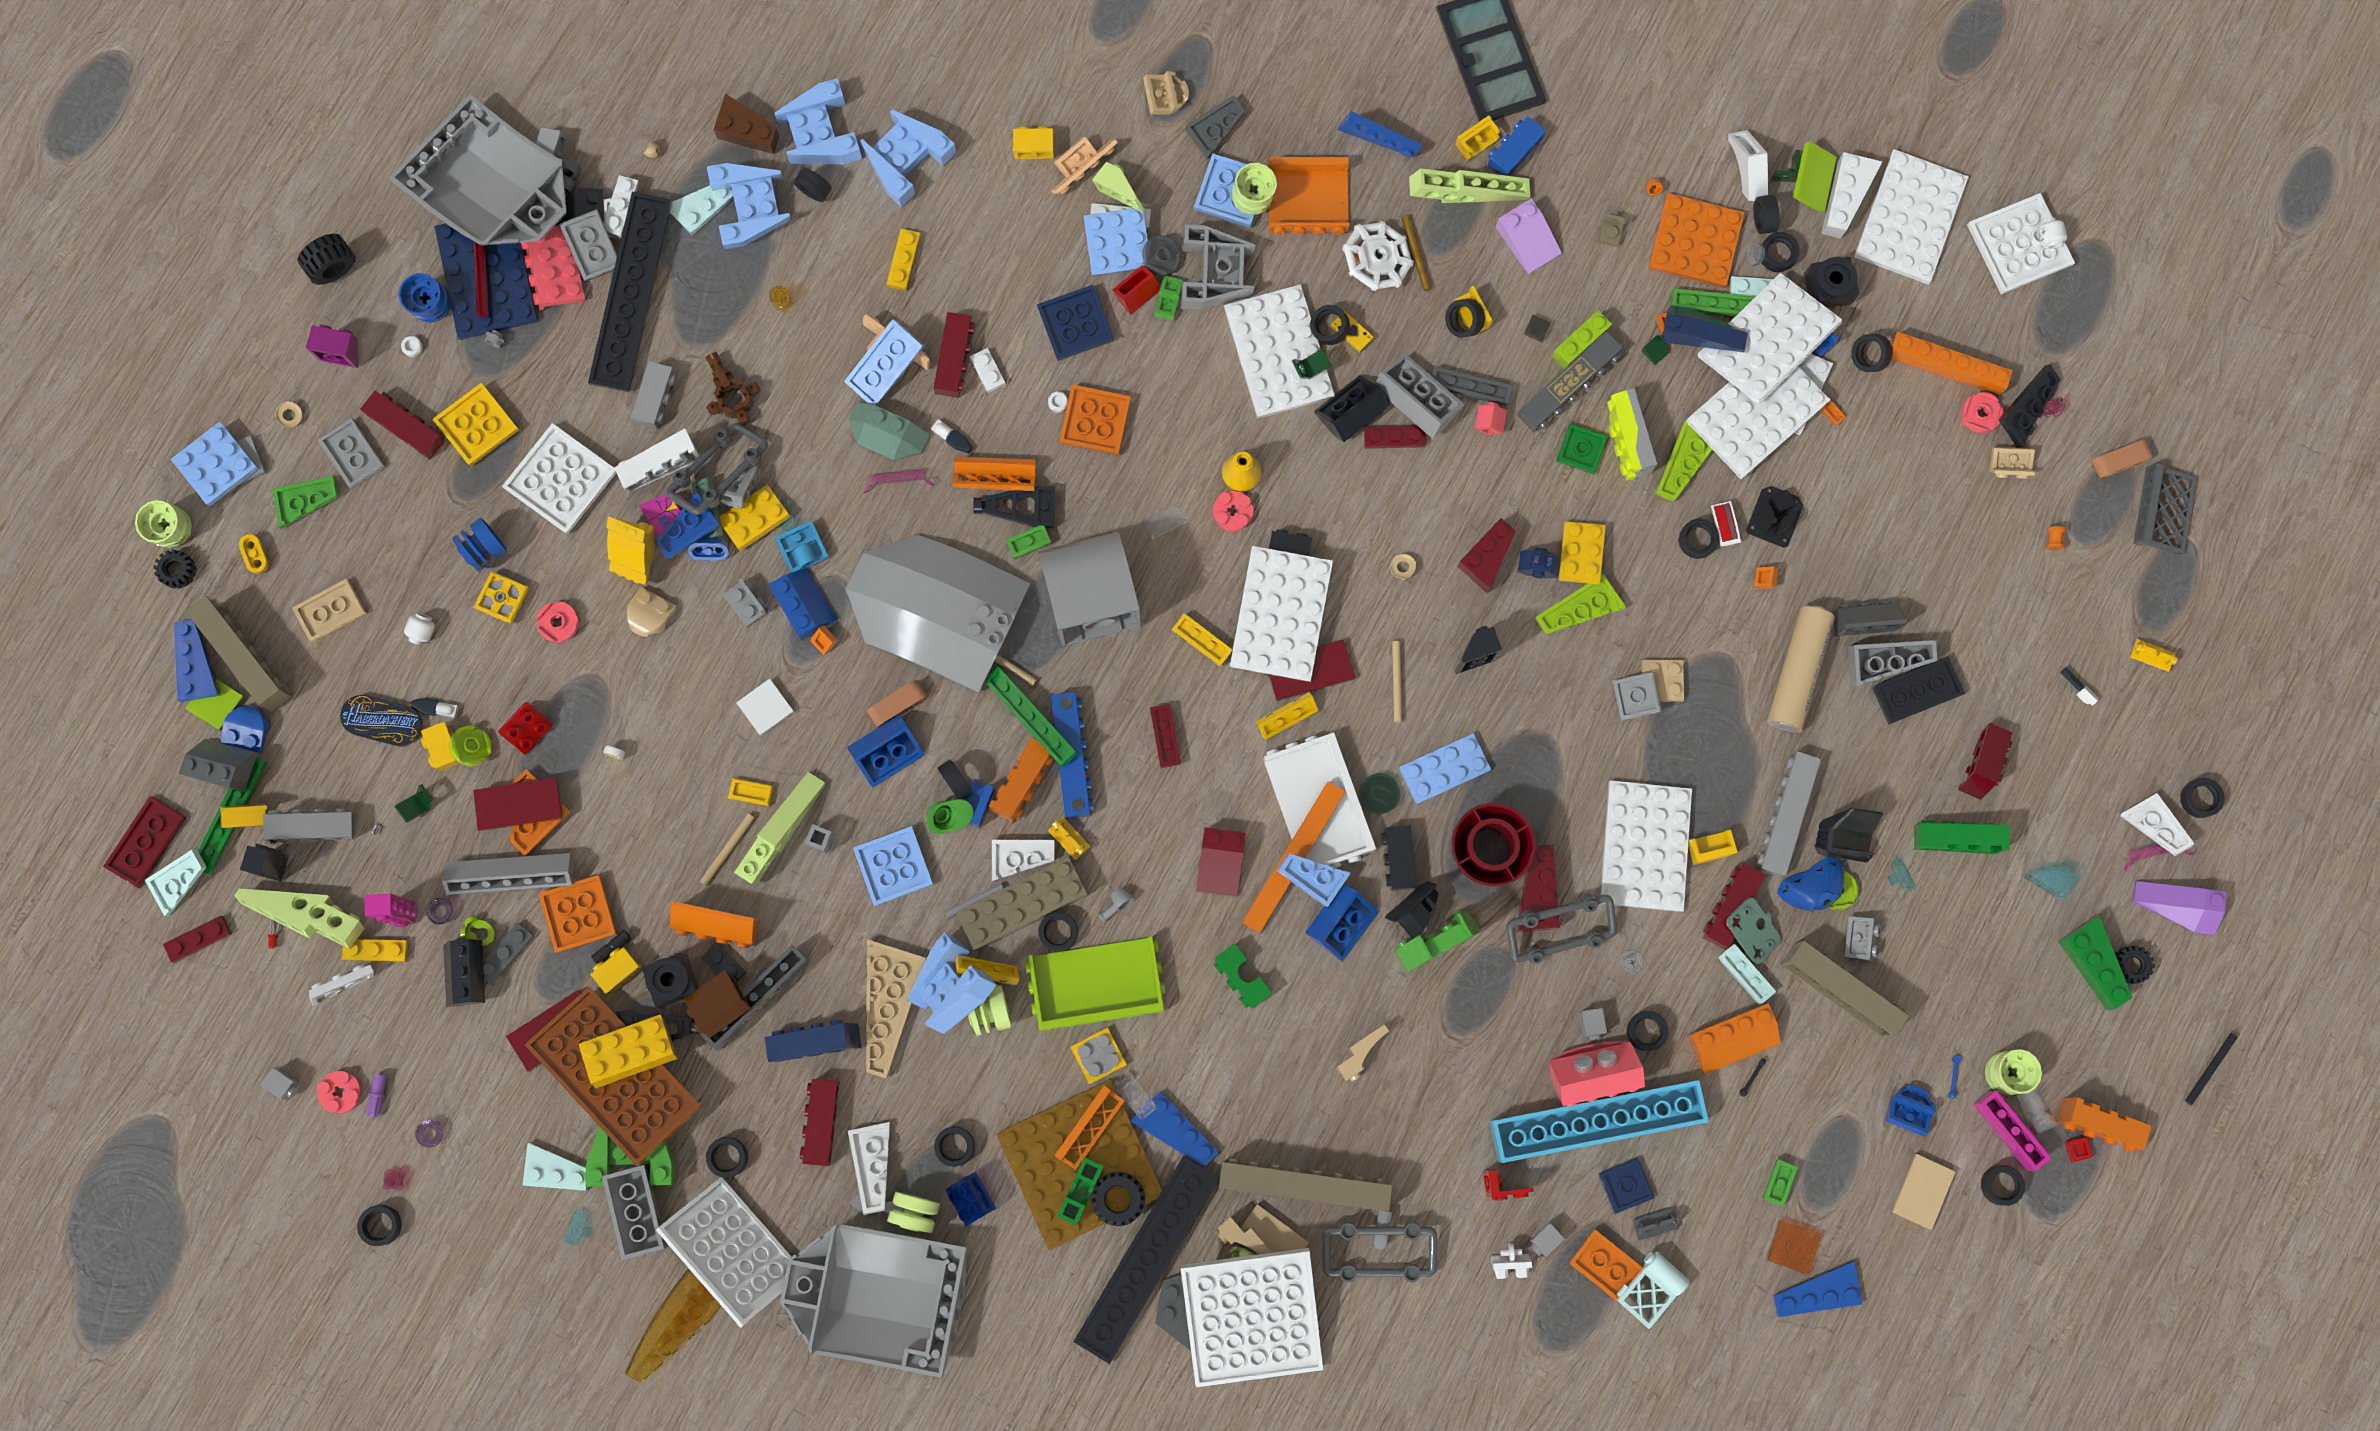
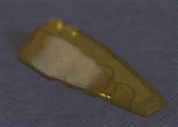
[625,1268,721,1383]

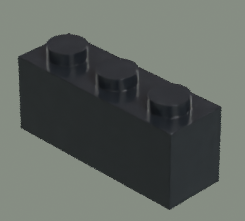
[1381,825,1417,891]
[240,843,288,882]

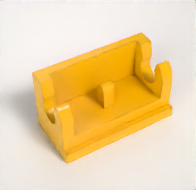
[1455,116,1500,161]

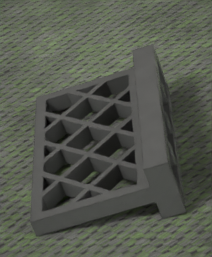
[2133,463,2197,555]

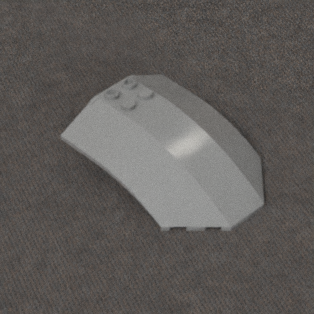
[389,94,566,245]
[845,535,1030,693]
[780,1224,967,1378]

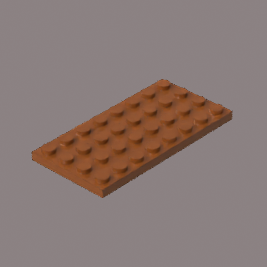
[525,987,701,1167]

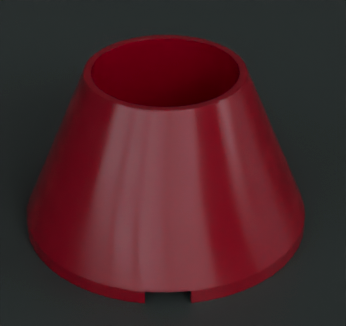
[1451,803,1536,887]

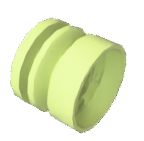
[1231,163,1277,215]
[135,500,192,548]
[968,985,1012,1036]
[1985,1049,2042,1095]

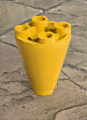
[1222,451,1262,492]

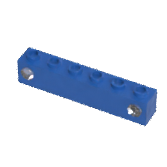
[1051,692,1094,819]

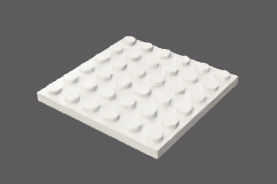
[1180,1248,1323,1387]

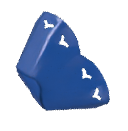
[1777,857,1844,912]

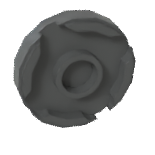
[1142,235,1181,276]

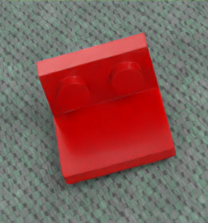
[1483,1170,1534,1201]

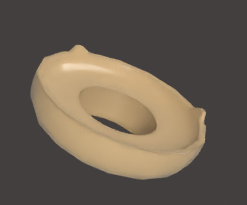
[275,401,302,428]
[1390,554,1416,581]

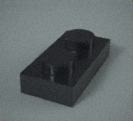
[701,943,746,982]

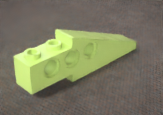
[1409,168,1530,203]
[734,772,826,886]
[234,888,364,949]

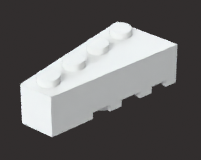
[1821,152,1882,239]
[615,429,700,494]

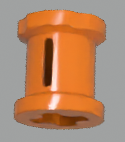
[2046,526,2066,550]

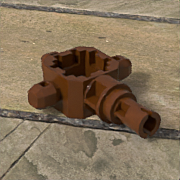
[706,352,761,425]

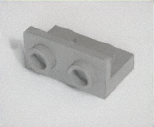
[722,578,767,628]
[1845,916,1881,962]

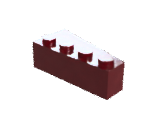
[1515,845,1560,932]

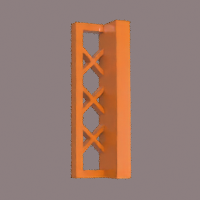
[953,456,1036,491]
[1054,1086,1125,1171]

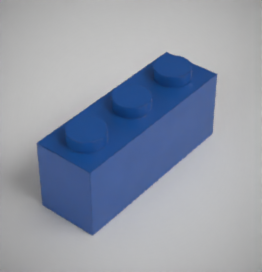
[1487,116,1546,176]

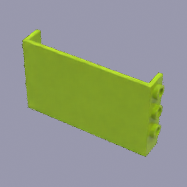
[1025,936,1165,1032]

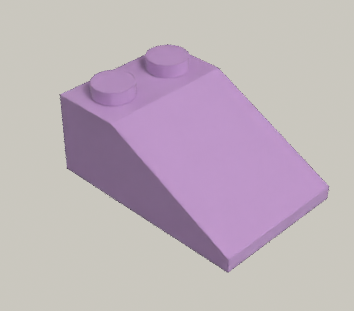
[1496,198,1562,275]

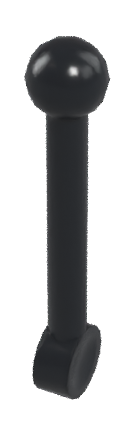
[1739,1058,1766,1097]

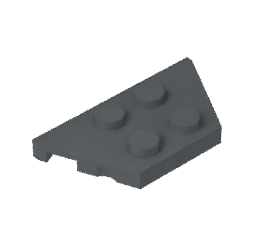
[1155,1275,1191,1351]

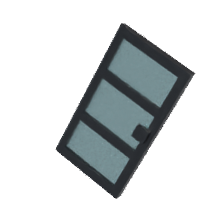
[1436,0,1547,122]

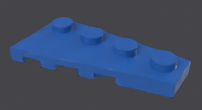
[1337,111,1422,157]
[174,619,221,702]
[1131,1092,1219,1167]
[1773,1261,1862,1317]

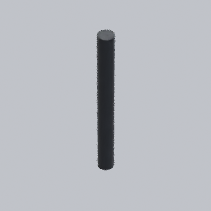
[2185,1033,2238,1106]

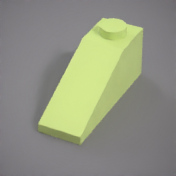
[1092,162,1144,212]

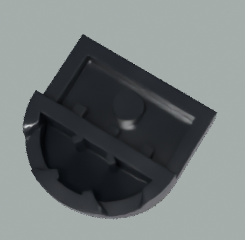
[562,188,604,223]

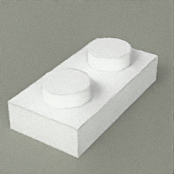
[970,348,1006,393]

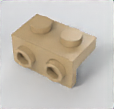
[1989,447,2035,479]

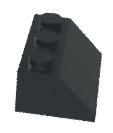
[1314,375,1390,442]
[1455,626,1502,674]
[443,939,485,1007]

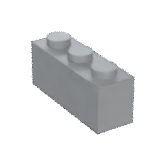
[631,361,677,429]

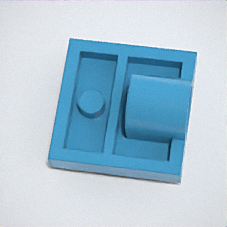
[774,521,829,573]

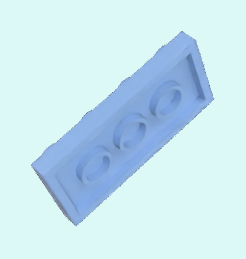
[844,319,925,406]
[1399,733,1491,805]

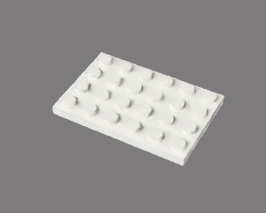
[1854,149,1968,285]
[1698,273,1842,404]
[1224,284,1335,419]
[1686,367,1830,479]
[1230,546,1333,682]
[1600,781,1692,912]
[656,1177,791,1328]

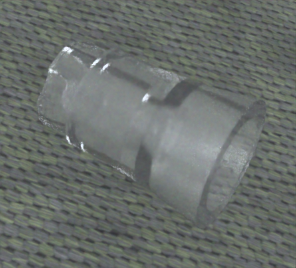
[2017,1089,2060,1136]

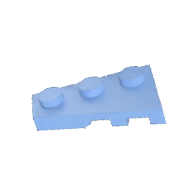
[1276,854,1350,907]

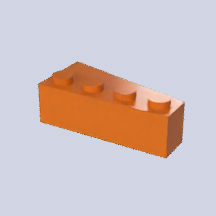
[989,737,1054,823]
[2057,1097,2151,1153]

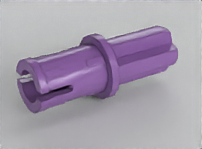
[366,1074,387,1117]

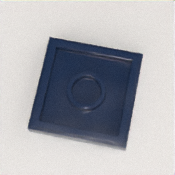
[1598,1158,1654,1214]

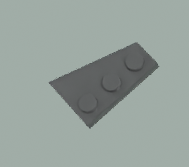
[1185,95,1245,160]

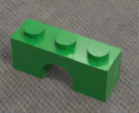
[1214,943,1272,1010]
[1057,1157,1104,1226]

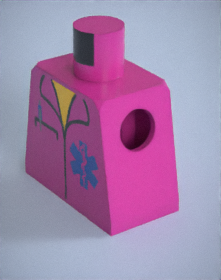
[638,494,689,538]

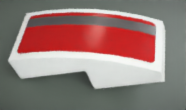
[1711,501,1741,547]

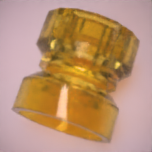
[769,286,792,311]

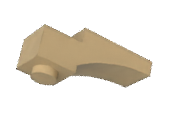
[1336,1024,1389,1082]
[1217,1217,1272,1254]

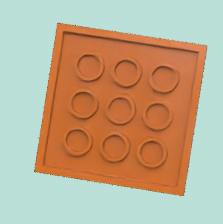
[1648,193,1744,288]

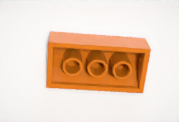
[670,901,760,949]
[1687,1003,1781,1075]

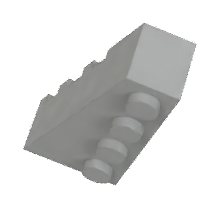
[1848,640,1937,687]
[263,809,353,845]

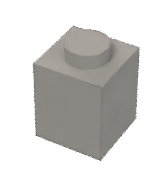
[804,824,835,854]
[1579,1008,1607,1040]
[260,1068,299,1100]
[1529,1223,1565,1257]

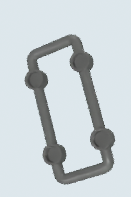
[666,423,768,515]
[1506,893,1617,964]
[1322,1221,1438,1282]

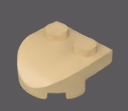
[1143,71,1189,115]
[627,587,676,637]

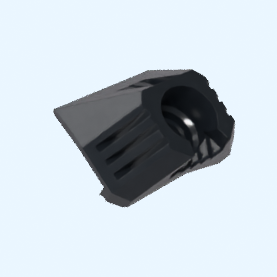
[1815,808,1883,863]

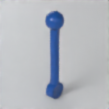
[1948,1055,1961,1099]

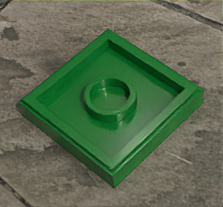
[1556,423,1608,475]

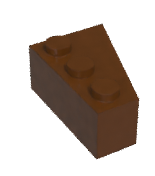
[713,93,780,154]

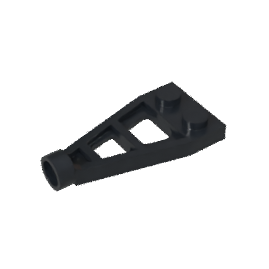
[973,486,1055,528]
[616,1010,700,1041]

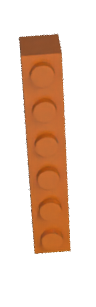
[1890,331,2013,396]

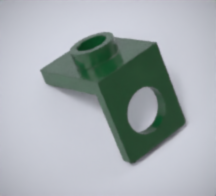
[1771,150,1801,182]
[1292,349,1332,380]
[394,784,434,823]

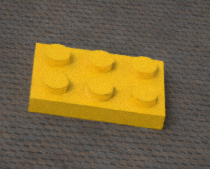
[720,485,790,551]
[1559,521,1606,585]

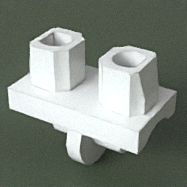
[1491,1243,1532,1279]

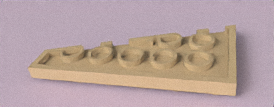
[866,939,927,1079]

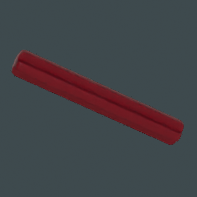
[473,242,489,318]

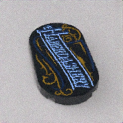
[340,695,423,747]

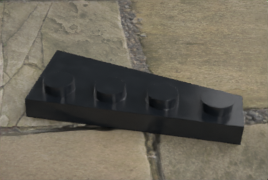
[1998,365,2061,448]

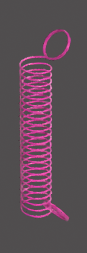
[864,469,934,493]
[2124,844,2194,870]

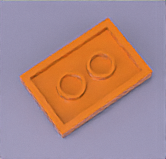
[1568,1229,1643,1304]

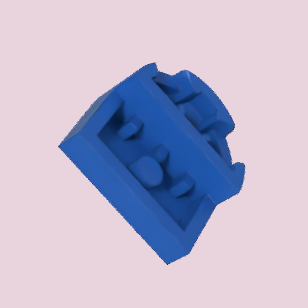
[220,705,270,753]
[1885,1085,1936,1137]

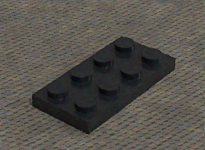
[1872,657,1965,725]

